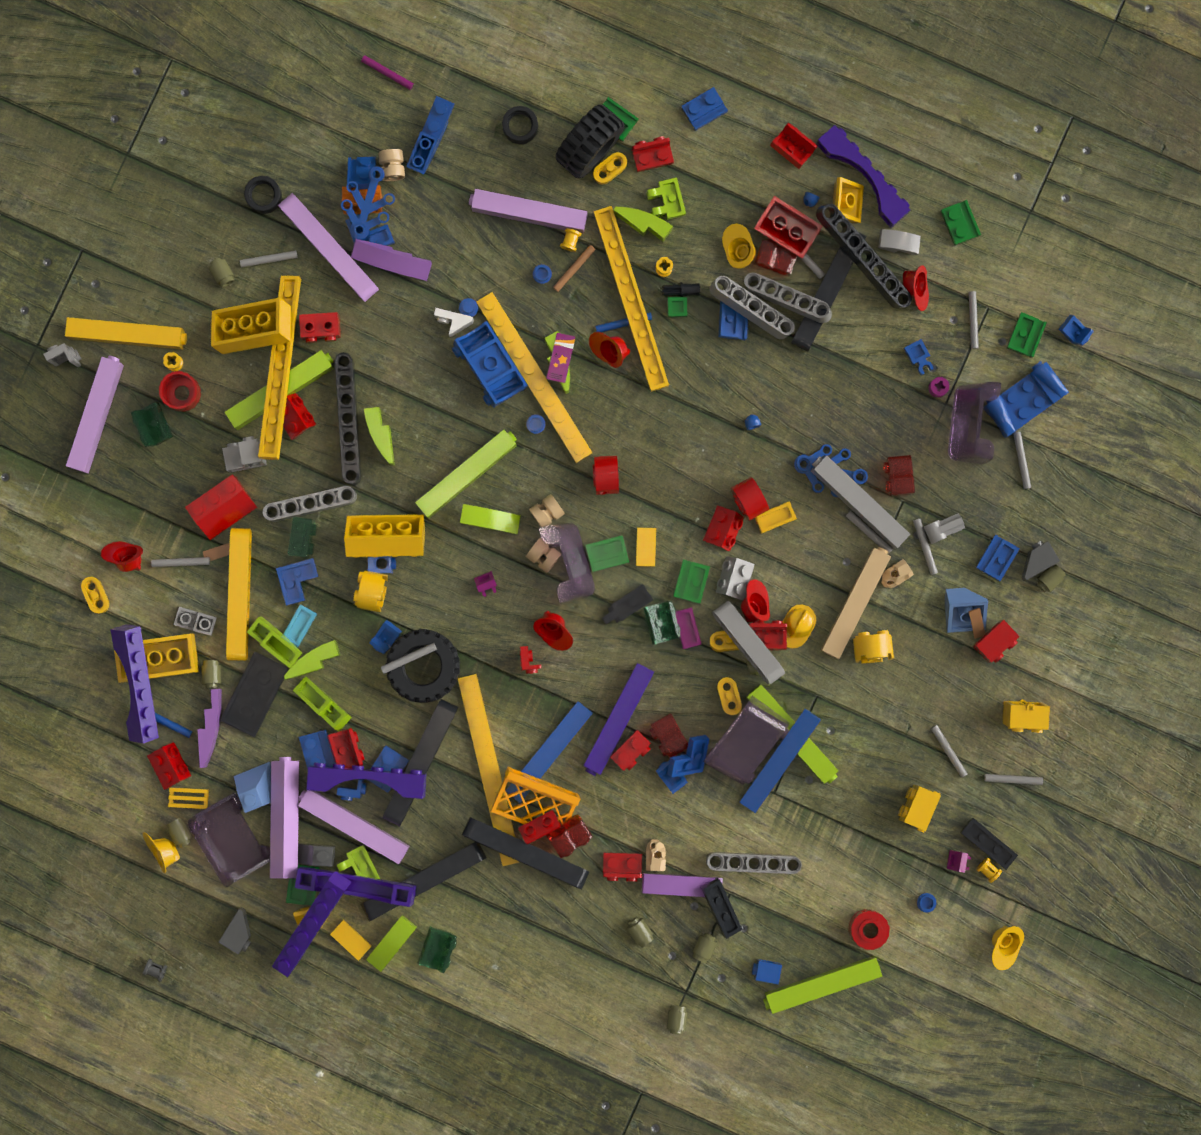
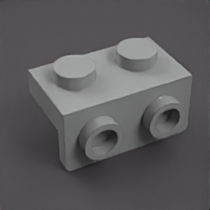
[44,343,81,367]
[716,556,755,601]

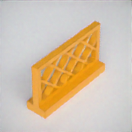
[490,767,581,839]

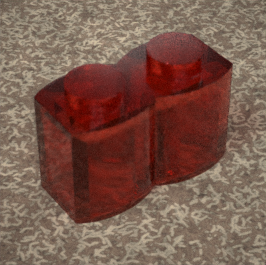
[754,239,797,277]
[884,455,915,497]
[649,713,688,758]
[546,814,593,858]

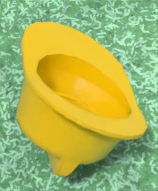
[722,223,756,269]
[783,604,816,648]
[143,832,180,874]
[992,926,1024,970]

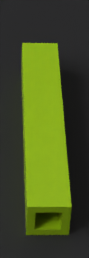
[225,350,334,430]
[415,430,517,519]
[746,684,838,784]
[763,956,883,1014]

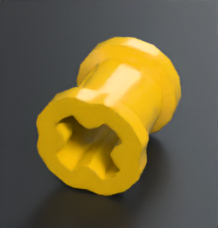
[560,228,582,252]
[655,257,673,277]
[163,352,183,372]
[976,857,1002,883]

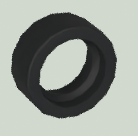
[502,106,538,145]
[244,176,282,214]

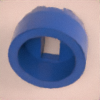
[803,192,820,207]
[745,415,761,430]

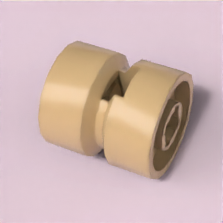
[378,149,405,181]
[529,494,565,529]
[526,538,562,573]

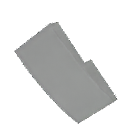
[878,229,921,256]
[173,607,217,636]

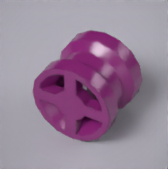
[928,377,950,398]

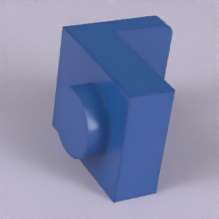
[1058,315,1094,346]
[369,620,402,654]
[656,760,688,794]
[337,779,367,801]

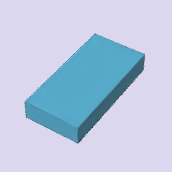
[283,604,317,647]

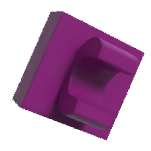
[474,571,497,597]
[947,850,971,873]

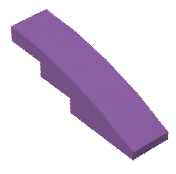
[351,239,432,281]
[198,689,222,768]
[642,873,723,897]

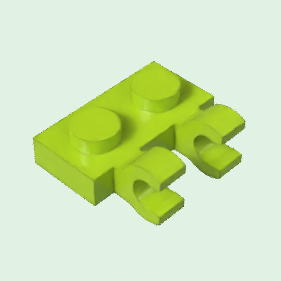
[646,177,686,220]
[337,845,381,879]

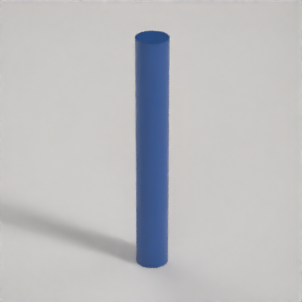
[595,312,652,332]
[155,713,193,738]

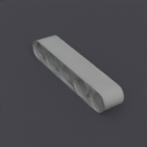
[744,273,832,323]
[709,276,794,339]
[263,486,357,522]
[712,601,785,685]
[706,852,802,874]

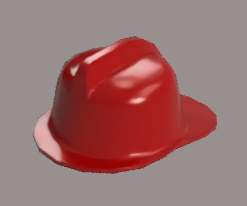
[902,265,929,311]
[589,332,631,368]
[101,541,143,572]
[741,579,770,623]
[533,611,573,651]

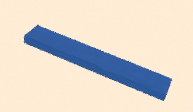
[506,701,593,803]
[740,709,821,813]

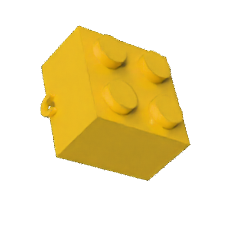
[1003,700,1050,733]
[898,785,941,833]

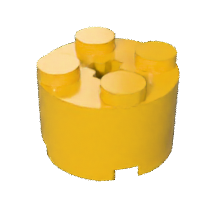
[353,570,388,612]
[853,630,894,663]

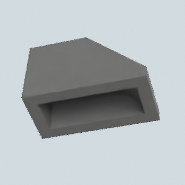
[1021,541,1060,581]
[298,843,336,867]
[219,907,251,954]

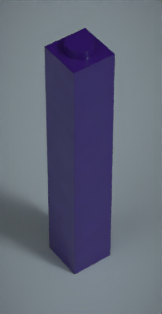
[583,663,654,776]

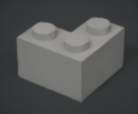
[222,436,267,473]

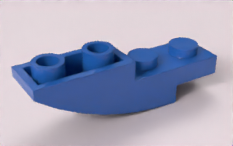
[406,96,455,174]

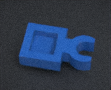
[904,339,933,376]

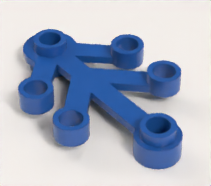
[341,166,395,239]
[794,444,868,498]

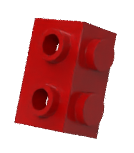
[299,312,341,343]
[973,620,1020,663]
[610,730,651,771]

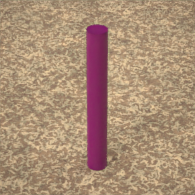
[361,55,414,90]

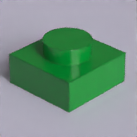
[668,297,687,318]

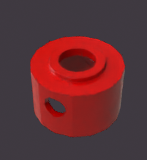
[159,371,201,412]
[593,456,619,495]
[731,477,770,521]
[848,909,890,950]

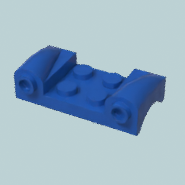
[452,321,528,408]
[983,361,1069,438]

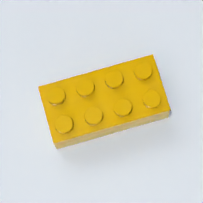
[211,298,291,354]
[344,514,425,558]
[114,633,199,683]

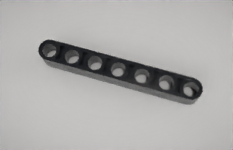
[816,204,912,309]
[791,232,867,352]
[335,352,361,486]
[382,699,458,827]
[462,817,589,890]
[360,842,487,921]

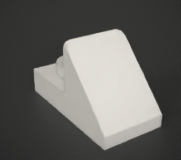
[434,308,474,337]

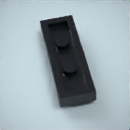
[960,818,1018,870]
[701,878,743,939]

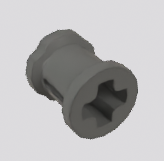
[142,959,168,982]

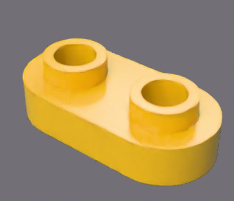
[593,152,627,185]
[81,577,109,614]
[710,631,739,652]
[717,677,742,715]

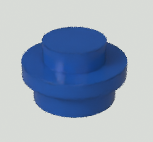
[533,265,552,284]
[459,298,478,317]
[526,415,545,434]
[917,893,936,913]

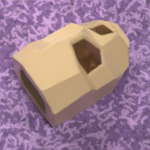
[881,559,914,588]
[646,839,666,871]

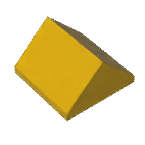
[833,177,864,223]

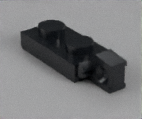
[602,584,653,624]

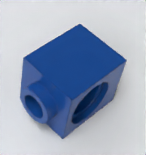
[368,556,396,574]
[752,959,782,985]

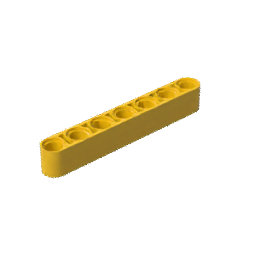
[226,528,252,661]

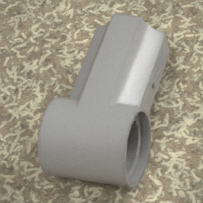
[924,513,965,544]

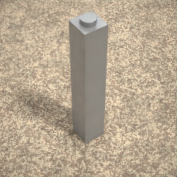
[811,455,910,549]

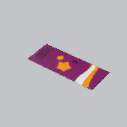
[547,333,575,383]

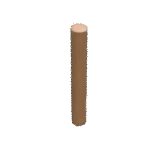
[553,245,596,292]

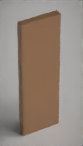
[203,543,230,561]
[969,608,985,639]

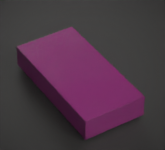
[673,607,702,649]

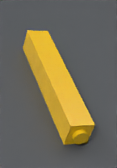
[65,317,187,350]

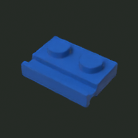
[681,87,728,131]
[347,157,376,190]
[718,300,748,341]
[975,535,1020,582]
[299,729,335,769]
[367,745,410,793]

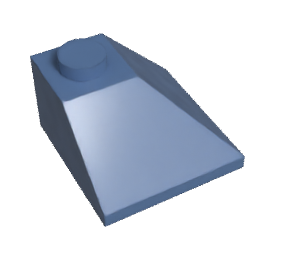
[945,588,988,633]
[234,762,271,813]

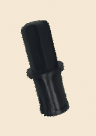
[662,282,700,297]

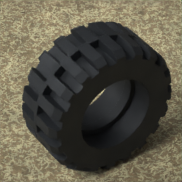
[555,104,625,179]
[385,629,460,703]

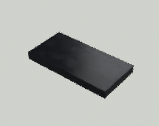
[220,651,290,738]

